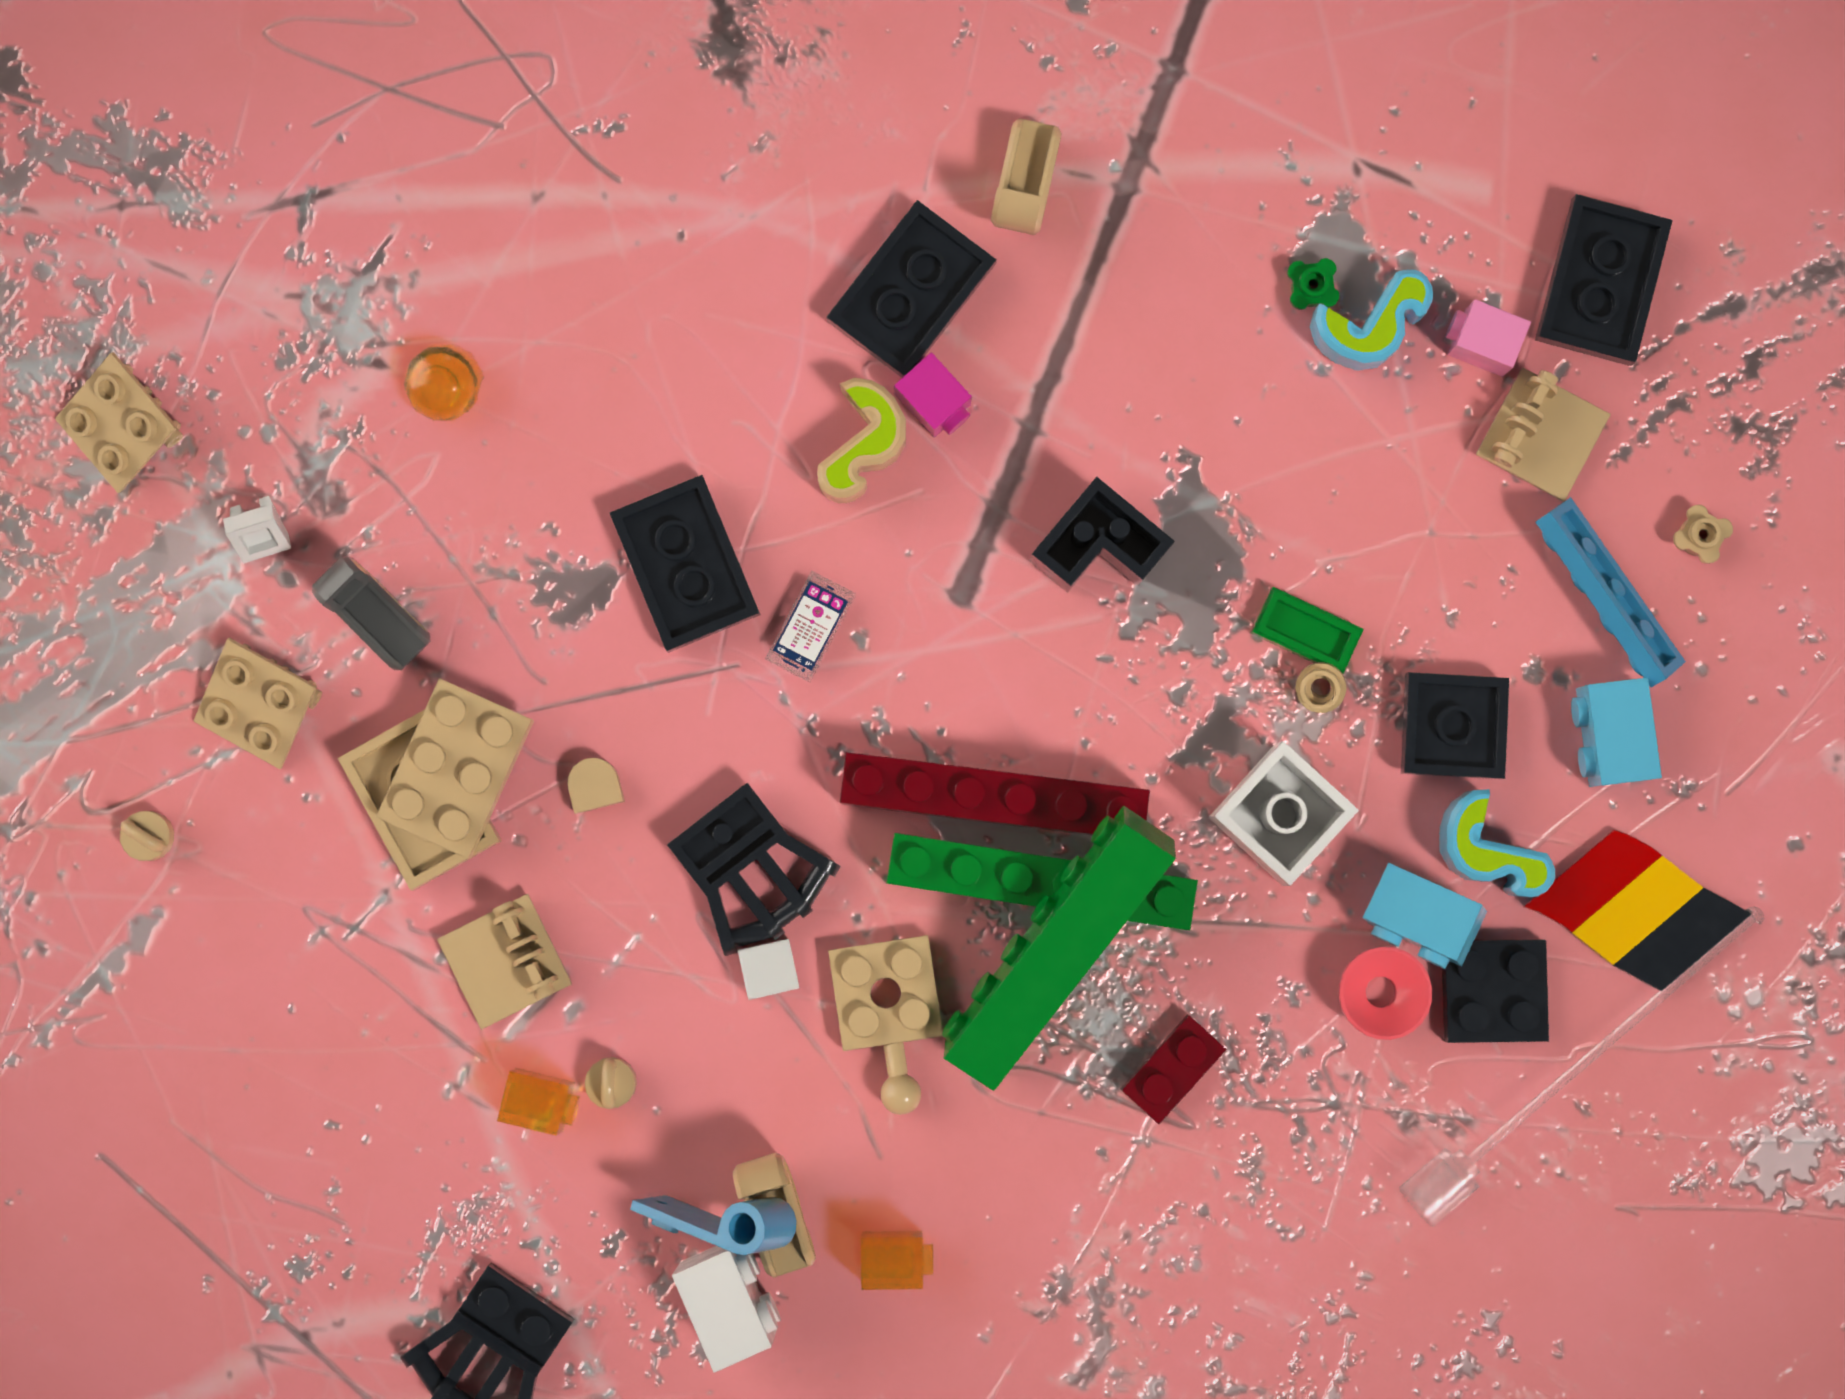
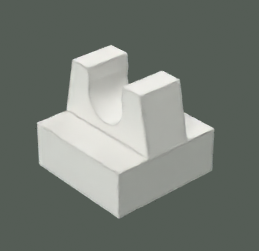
[223,496,291,564]

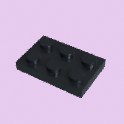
[1535,194,1673,366]
[826,200,997,378]
[610,475,761,653]

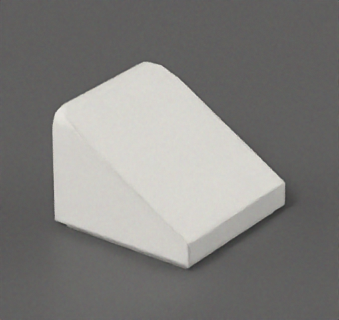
[738,939,800,1000]

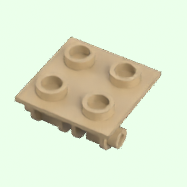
[55,352,183,493]
[1476,367,1611,502]
[194,638,322,769]
[437,894,572,1030]

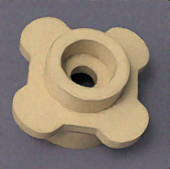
[1673,505,1733,564]

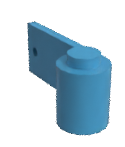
[630,1195,797,1255]

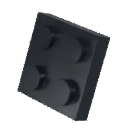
[1401,672,1509,779]
[1442,940,1549,1043]

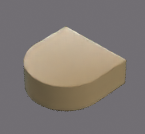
[567,758,625,814]

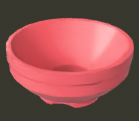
[1338,947,1432,1040]

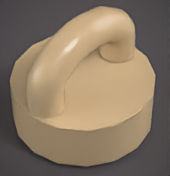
[120,811,174,861]
[585,1057,637,1109]

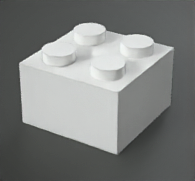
[1208,741,1359,886]
[672,1246,781,1373]

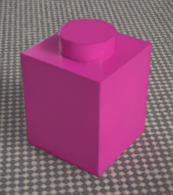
[894,352,972,438]

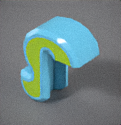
[1310,269,1433,371]
[1439,789,1555,897]

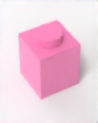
[1446,299,1531,377]

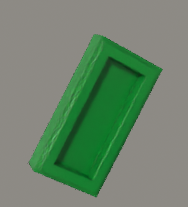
[1250,587,1364,674]

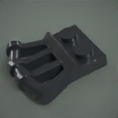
[667,783,841,956]
[400,1263,575,1399]

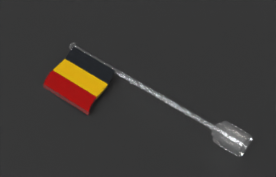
[1399,830,1764,1227]

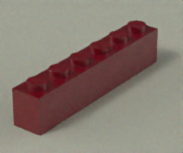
[840,752,1150,836]

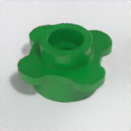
[1287,258,1340,310]

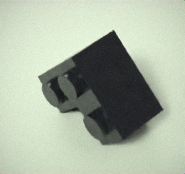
[1029,477,1175,593]

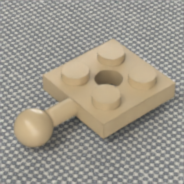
[828,935,943,1115]

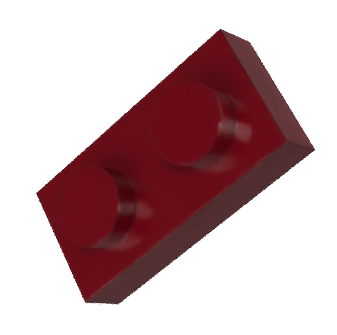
[1120,1014,1227,1124]

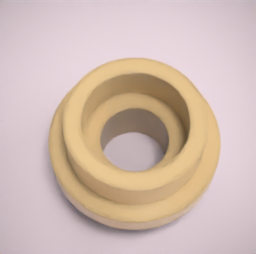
[1296,662,1347,713]

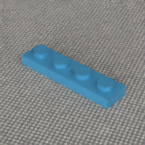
[1536,497,1686,688]

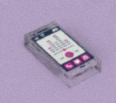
[765,570,856,683]

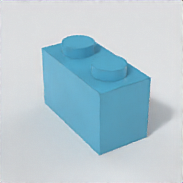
[1571,677,1662,787]
[1362,862,1487,969]

